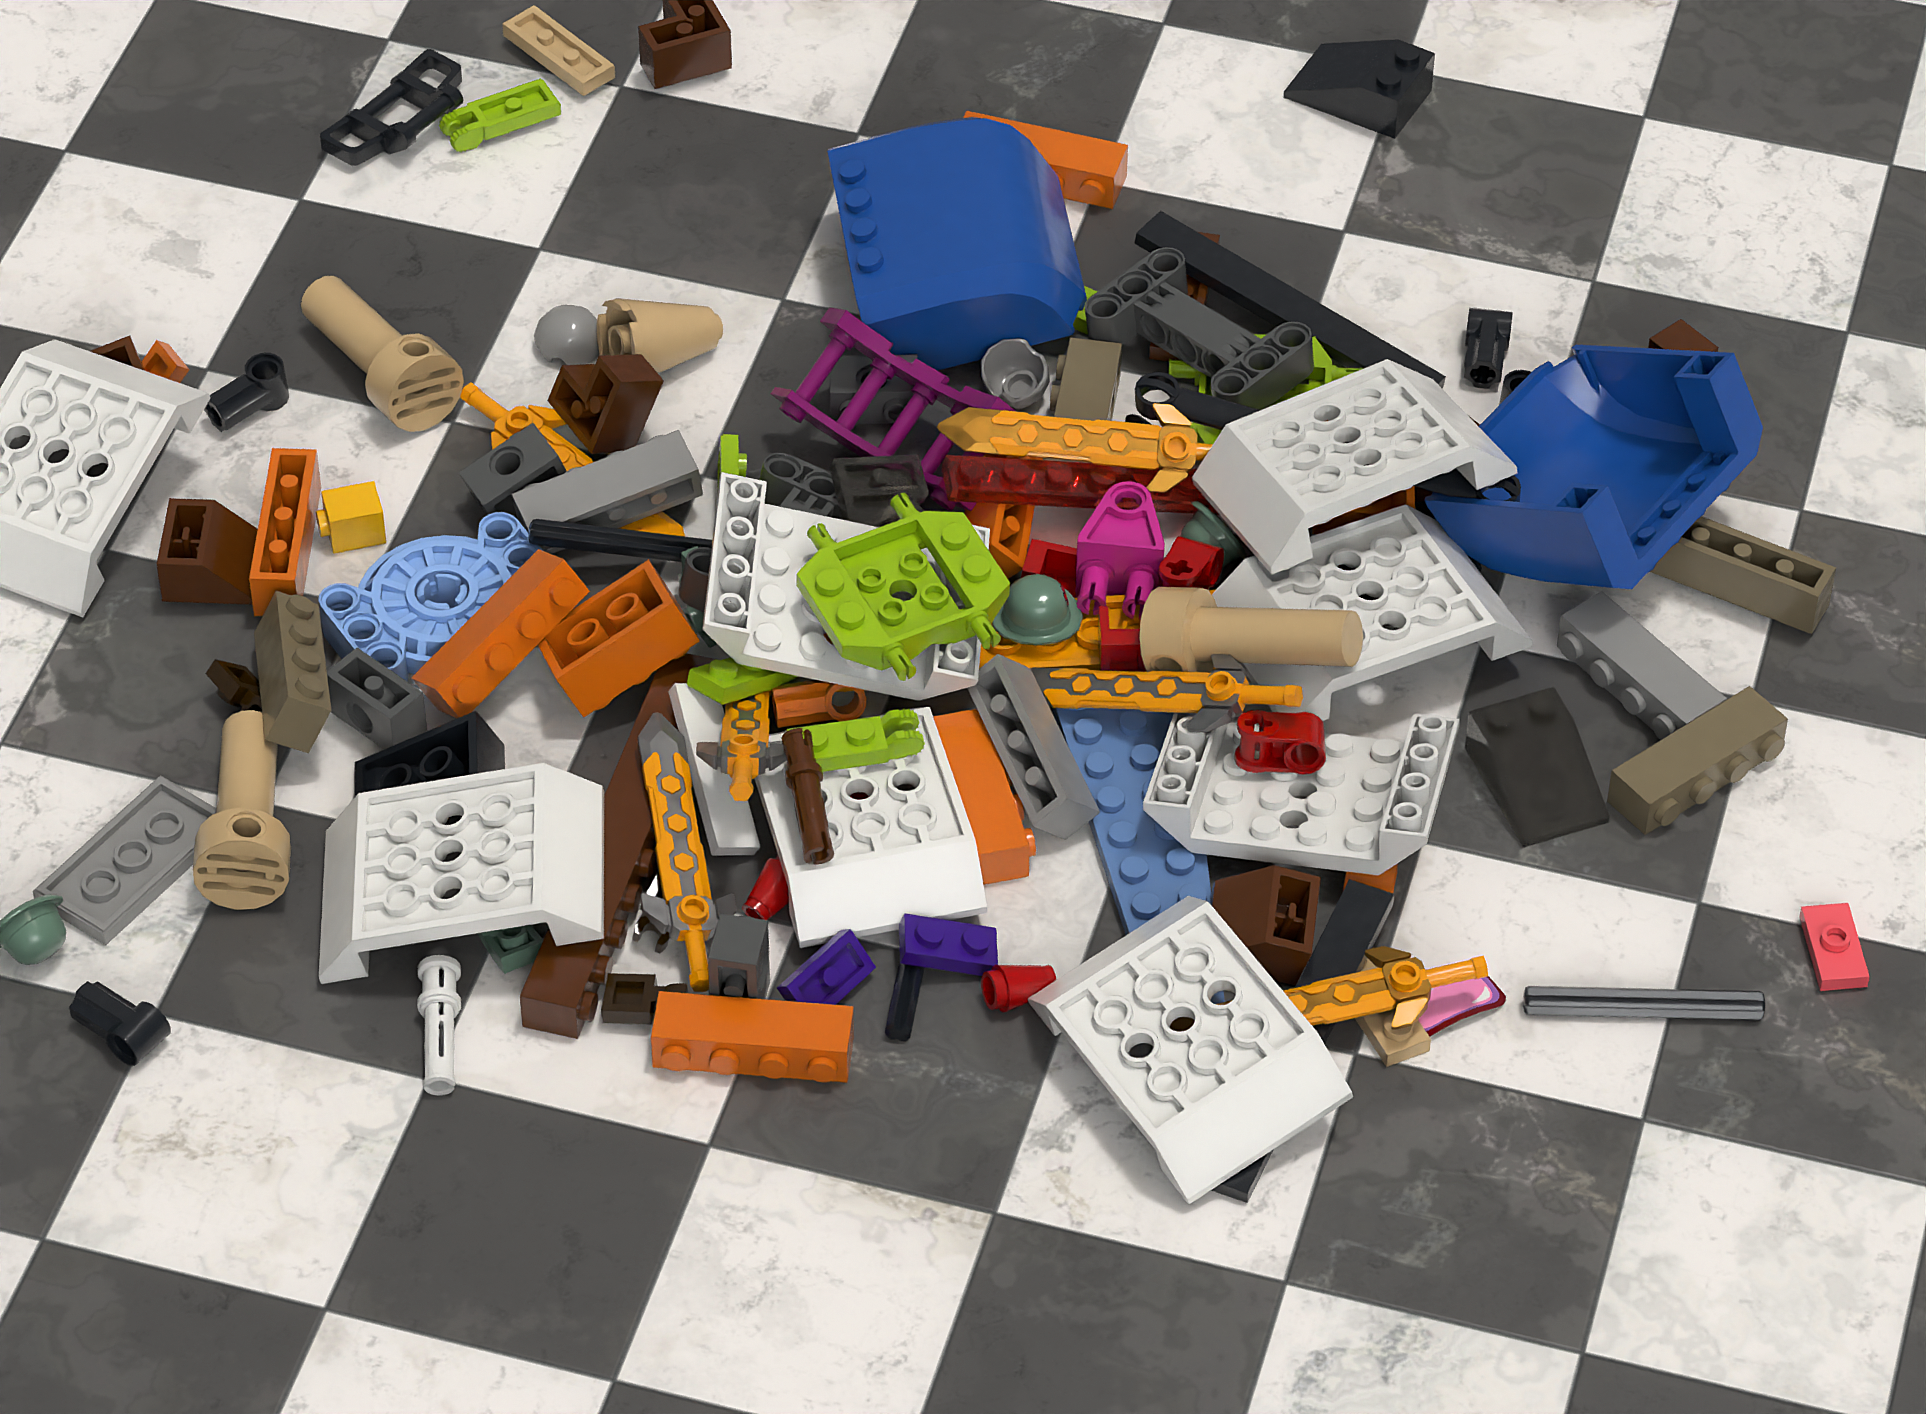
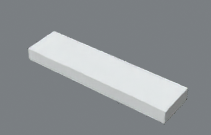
[668,683,760,856]

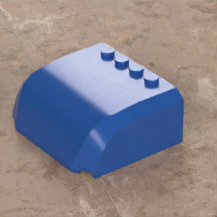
[827,117,1087,371]
[1425,344,1763,589]

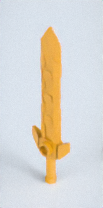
[460,382,685,536]

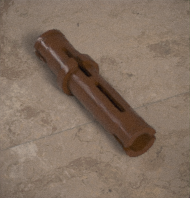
[781,728,834,865]

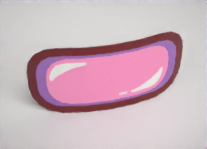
[1418,976,1506,1037]

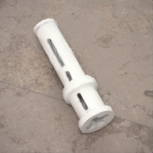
[417,955,461,1096]

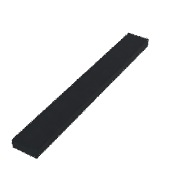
[1134,211,1446,388]
[1211,879,1394,1203]

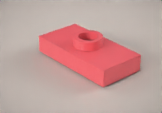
[1799,903,1870,991]

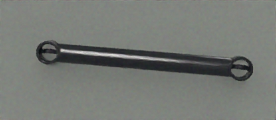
[1135,372,1521,502]

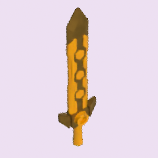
[937,403,1213,493]
[1169,946,1488,1032]

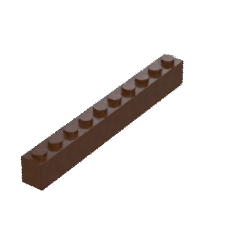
[520,653,717,1039]

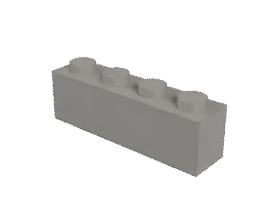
[512,430,703,554]
[1557,591,1727,740]
[967,654,1100,840]

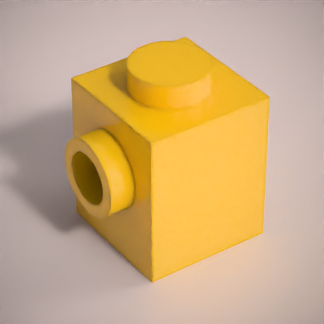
[316,481,386,554]

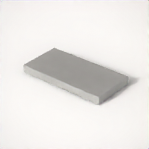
[33,775,217,945]

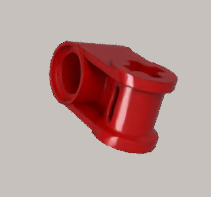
[1158,536,1224,590]
[1234,710,1326,774]

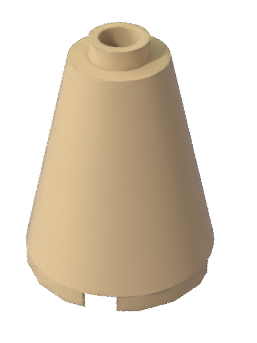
[597,298,723,373]

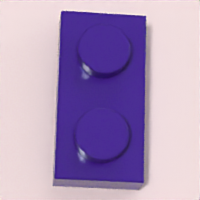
[899,913,998,976]
[777,929,876,1005]

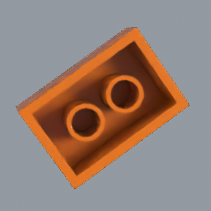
[538,559,700,718]

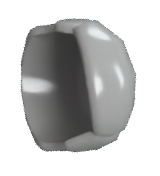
[534,305,599,365]
[981,339,1050,409]

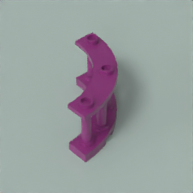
[770,307,1017,511]

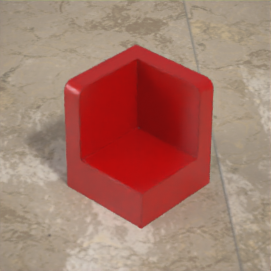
[1021,539,1077,598]
[1098,606,1147,672]

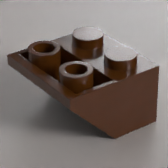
[157,498,258,605]
[1210,865,1321,986]

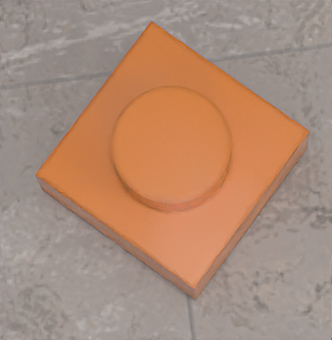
[141,340,190,383]

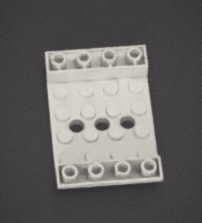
[0,340,211,617]
[1192,359,1518,574]
[702,472,990,701]
[1212,504,1533,721]
[755,707,987,948]
[1143,713,1460,875]
[319,763,604,984]
[1028,896,1353,1204]

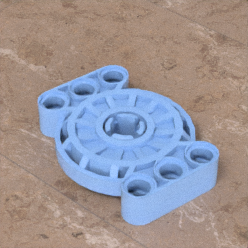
[318,512,543,682]

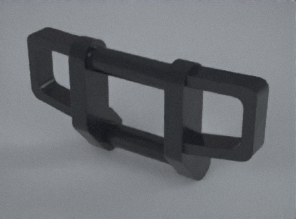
[320,49,464,166]

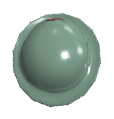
[1181,501,1248,568]
[992,574,1083,646]
[0,894,66,965]

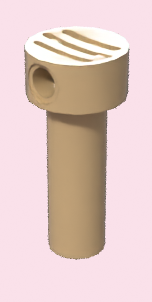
[301,276,464,432]
[1139,587,1363,673]
[193,710,291,910]

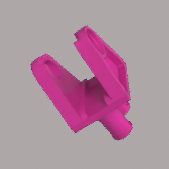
[1076,481,1165,620]

